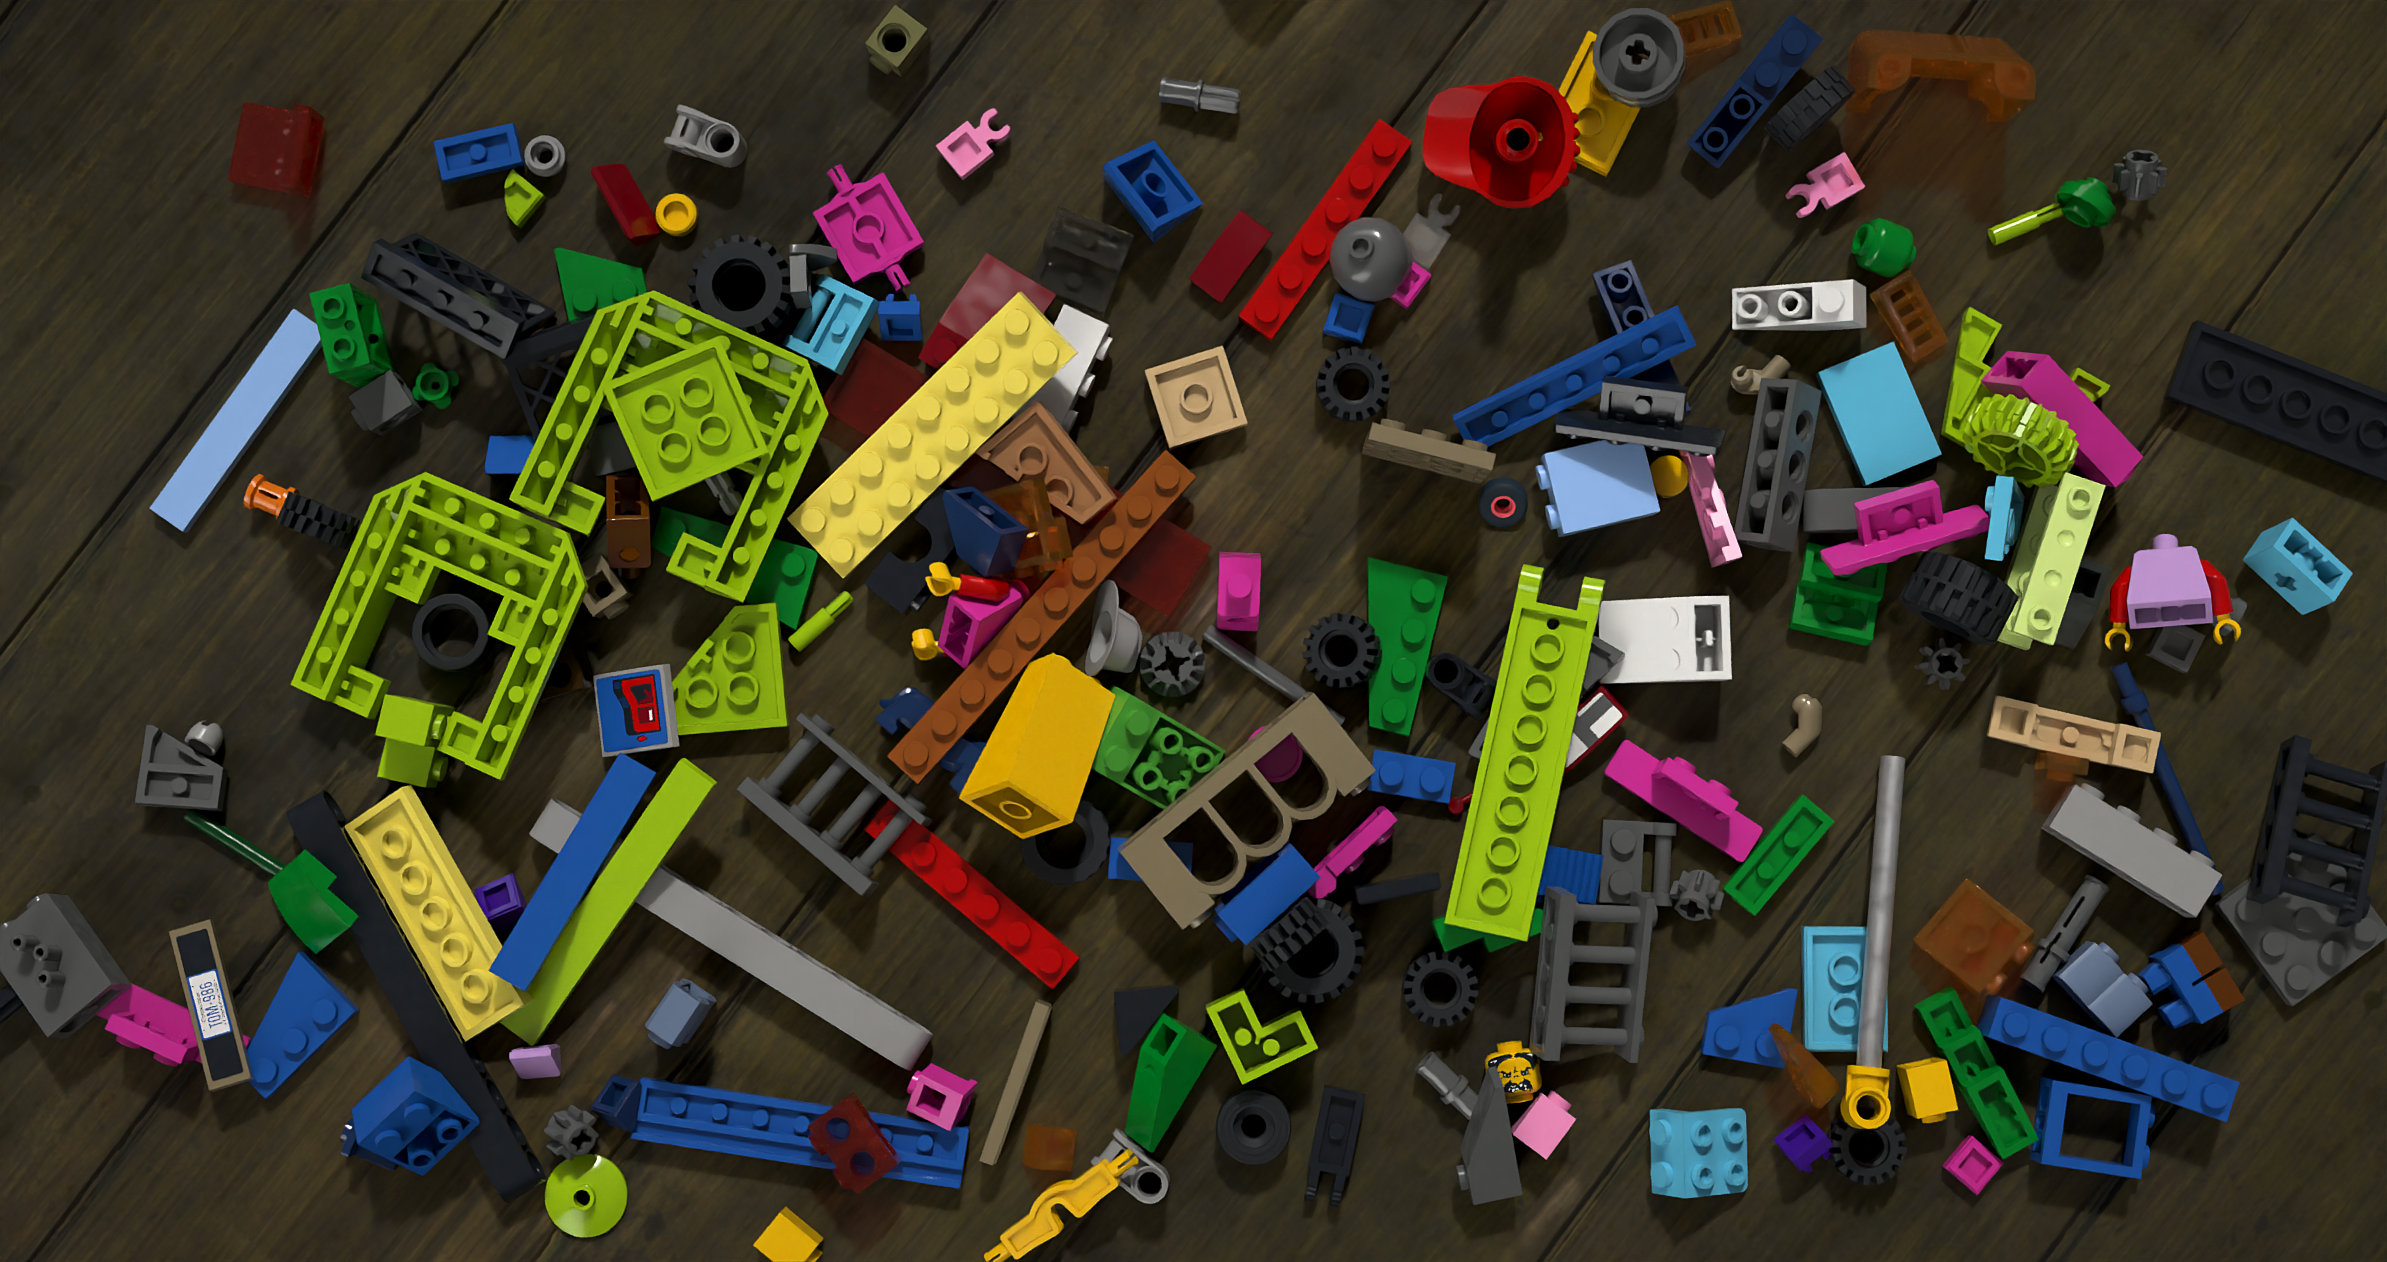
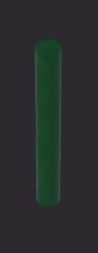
[184,809,286,876]

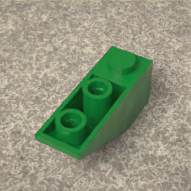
[1124,1012,1218,1153]

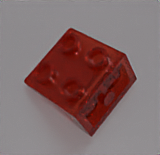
[228,102,326,197]

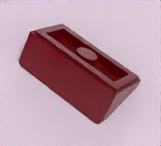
[590,163,662,247]

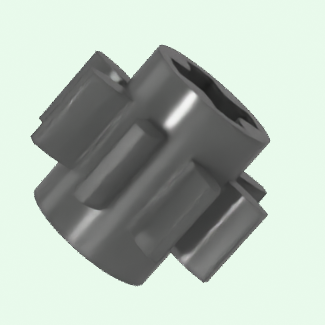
[2112,150,2168,201]
[1914,638,1970,690]
[1669,870,1724,921]
[544,1105,599,1161]

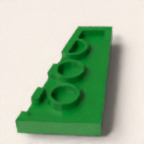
[1367,557,1448,736]

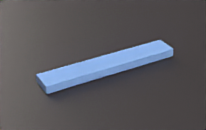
[150,308,322,533]

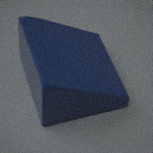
[590,1075,642,1132]

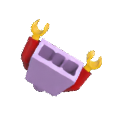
[2105,534,2241,652]

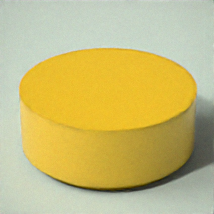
[656,193,699,236]
[1649,456,1689,498]

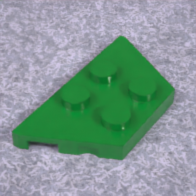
[554,248,648,355]

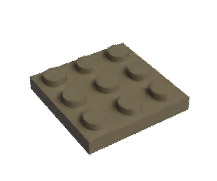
[1361,419,1496,484]

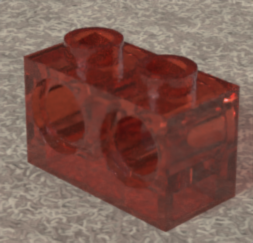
[808,1092,902,1194]

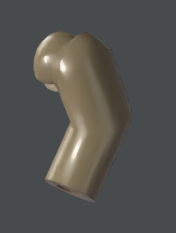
[1731,355,1791,395]
[1782,694,1822,757]

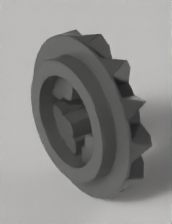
[1140,632,1205,697]

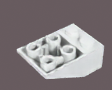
[1598,596,1732,684]

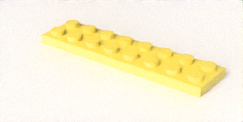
[787,292,1079,578]

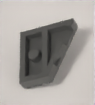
[135,725,228,811]

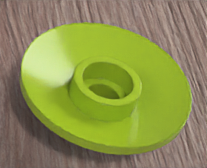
[545,1154,628,1237]

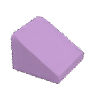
[509,1044,562,1079]

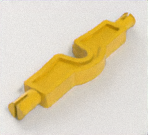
[984,1149,1138,1262]

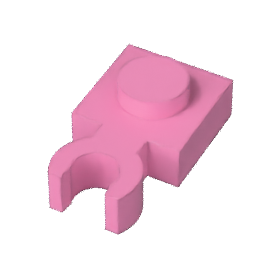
[936,108,1012,180]
[1785,152,1865,218]

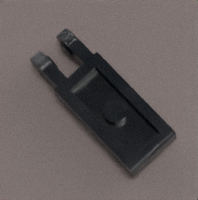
[1304,1084,1366,1207]

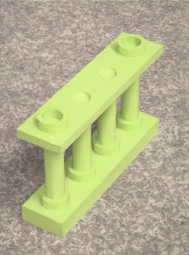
[1997,472,2106,650]

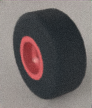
[1478,477,1528,527]

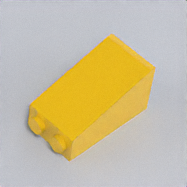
[959,653,1116,839]

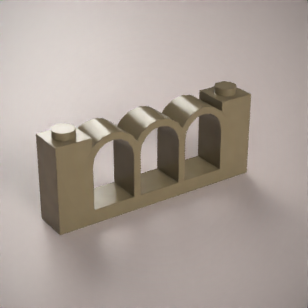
[1116,692,1376,929]

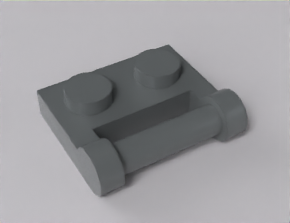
[1597,819,1677,906]

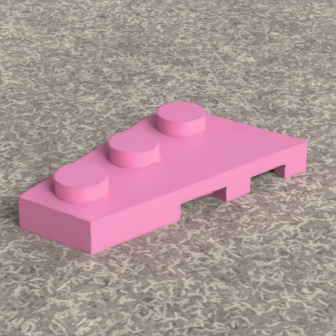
[1679,450,1743,568]

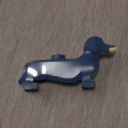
[875,687,987,794]

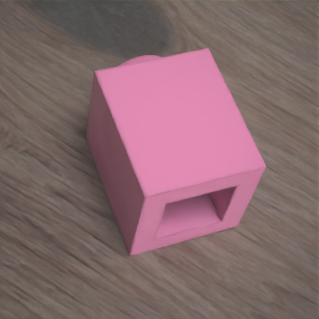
[1511,1090,1576,1160]

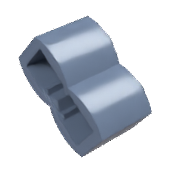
[2052,941,2153,1038]
[645,978,716,1049]

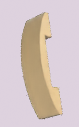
[1987,696,2161,773]

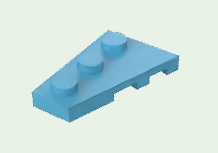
[1985,476,2025,561]

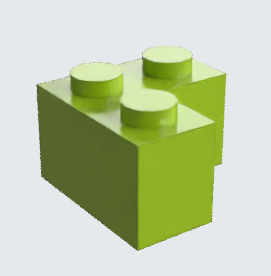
[375,694,456,788]
[1206,987,1318,1085]

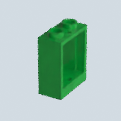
[309,283,396,388]

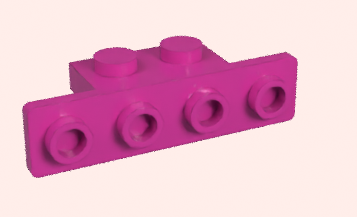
[1820,480,1990,575]
[1604,740,1763,862]
[97,983,251,1066]

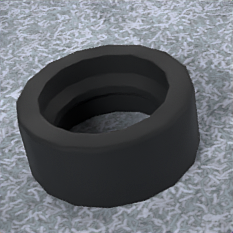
[412,594,496,672]

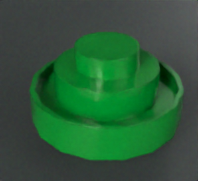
[2055,177,2116,228]

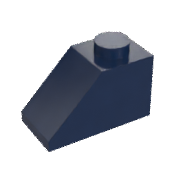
[942,486,1029,577]

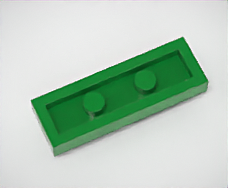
[1720,794,1835,916]

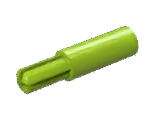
[1988,202,2063,246]
[788,591,854,652]

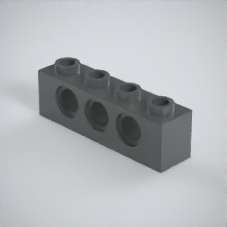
[1734,378,1822,552]

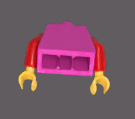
[912,562,1030,669]

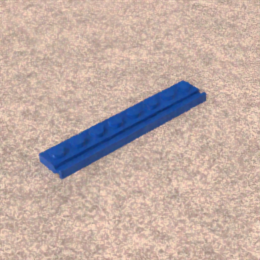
[631,1077,970,1189]

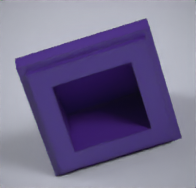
[475,873,527,935]

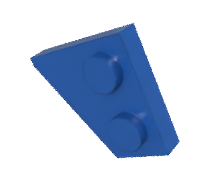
[1700,988,1798,1069]

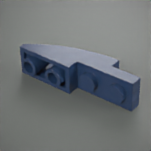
[1686,13,1823,169]
[1592,260,1691,417]

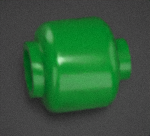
[1851,218,1916,278]

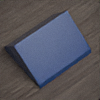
[1102,141,1204,243]

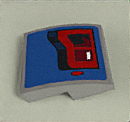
[593,664,679,757]

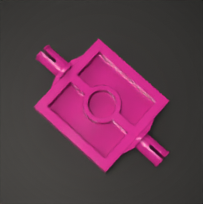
[813,165,925,292]

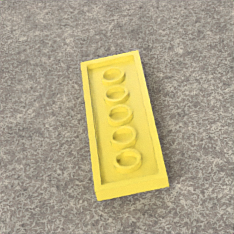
[345,785,533,1042]

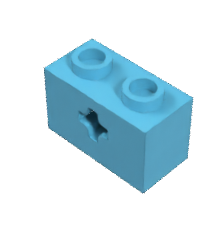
[2243,518,2353,615]

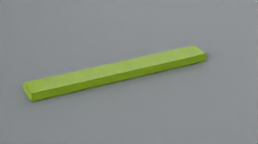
[500,758,718,1046]

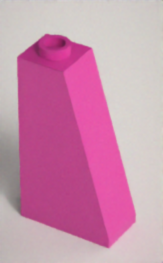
[1981,351,2143,487]

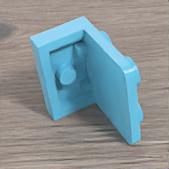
[1649,1108,1748,1198]

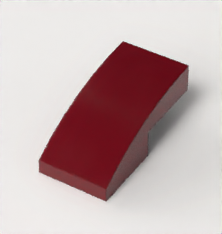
[1189,210,1274,303]

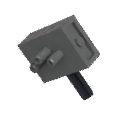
[0,893,132,1038]

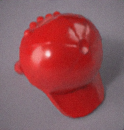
[1422,76,1581,209]

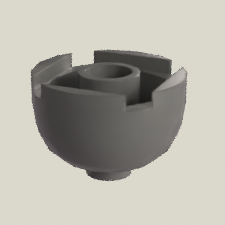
[1329,217,1413,302]

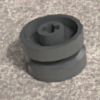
[1593,8,1687,107]

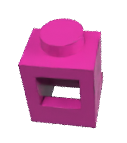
[906,1063,978,1131]

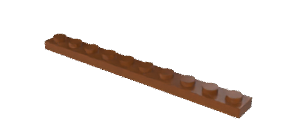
[887,449,1196,785]

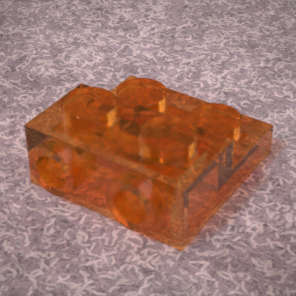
[983,477,1074,580]
[1913,878,2036,999]

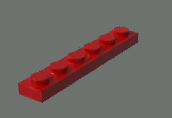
[1238,119,1413,342]
[864,799,1080,989]

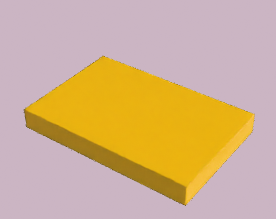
[1537,31,1648,177]

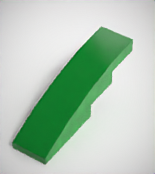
[1914,986,2039,1159]

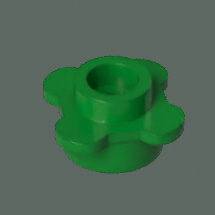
[412,363,460,409]

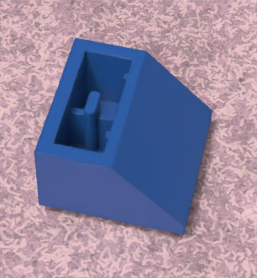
[352,1056,480,1176]

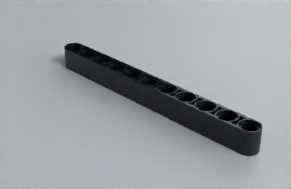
[287,790,546,1203]

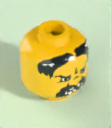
[1485,1041,1542,1104]

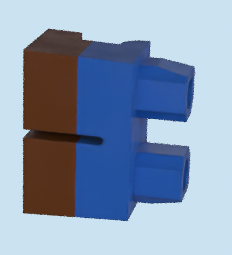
[2137,930,2245,1029]

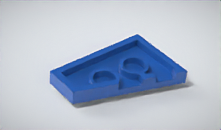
[247,951,359,1099]

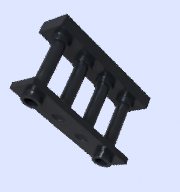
[2247,735,2387,928]

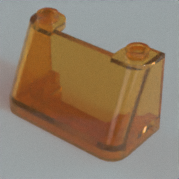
[1845,29,2036,123]

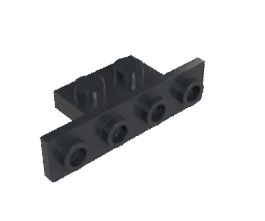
[1553,376,1726,457]

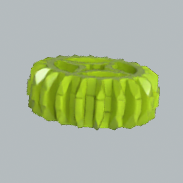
[1962,394,2079,488]

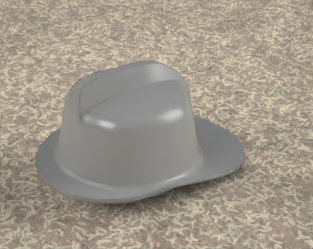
[1085,580,1142,677]

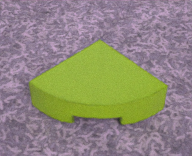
[504,169,547,229]

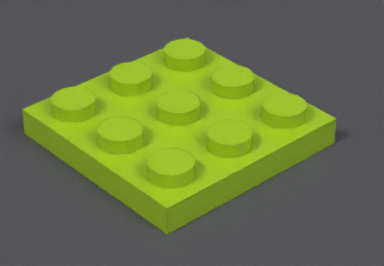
[601,336,769,502]

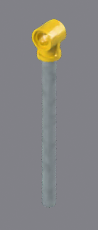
[1840,755,1905,1129]

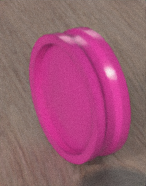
[1249,726,1303,782]

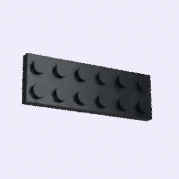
[2163,320,2387,485]

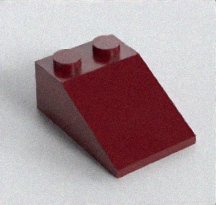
[918,253,1057,370]

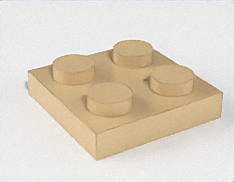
[1145,346,1248,450]

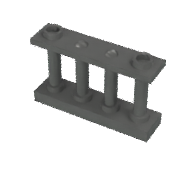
[737,713,933,897]
[1529,886,1658,1063]

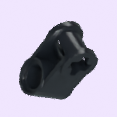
[1424,653,1497,722]

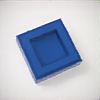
[1323,293,1374,345]

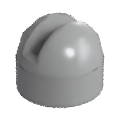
[185,720,223,756]

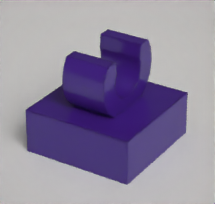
[1773,1114,1833,1173]

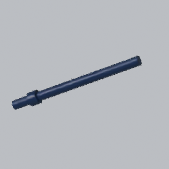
[2111,662,2225,896]

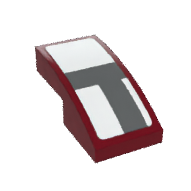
[1564,684,1630,774]

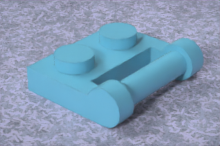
[782,274,879,376]

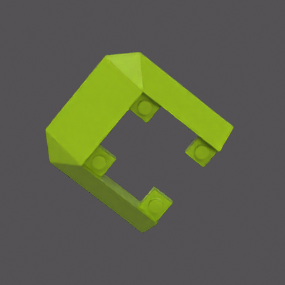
[509,290,828,603]
[290,472,588,781]

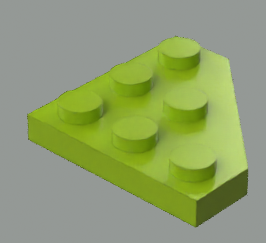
[672,602,789,735]

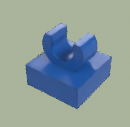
[878,294,923,341]

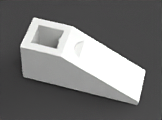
[1732,279,1866,331]

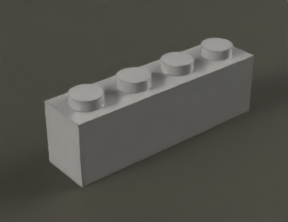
[2041,783,2222,918]

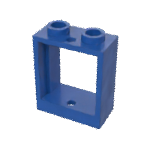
[1212,841,1321,945]
[2029,1076,2155,1179]

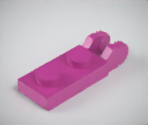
[1306,806,1397,899]

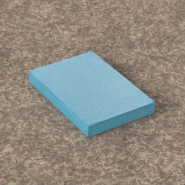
[1815,342,1942,487]
[1801,926,1888,1052]

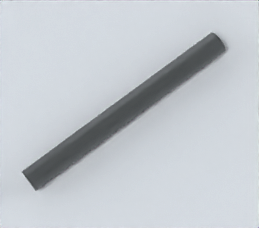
[1202,625,1345,726]

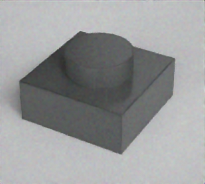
[2145,625,2205,673]

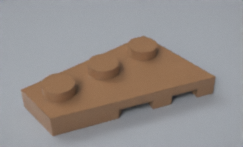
[975,400,1117,524]

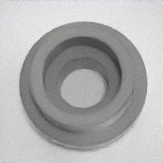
[524,135,566,177]

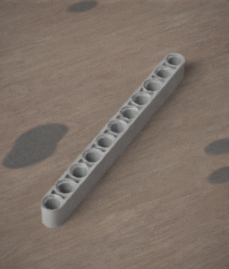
[529,798,933,1071]

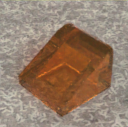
[1022,1123,1077,1171]

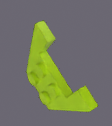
[1941,307,2110,448]

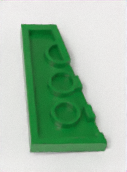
[650,507,820,630]

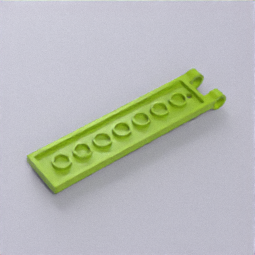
[1444,564,1605,942]

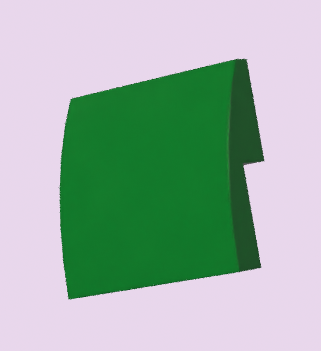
[1788,542,1888,646]
[268,849,359,954]

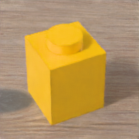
[1896,1057,1958,1123]
[753,1207,824,1262]

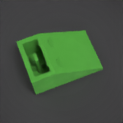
[1091,684,1226,822]

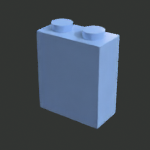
[1536,440,1660,537]

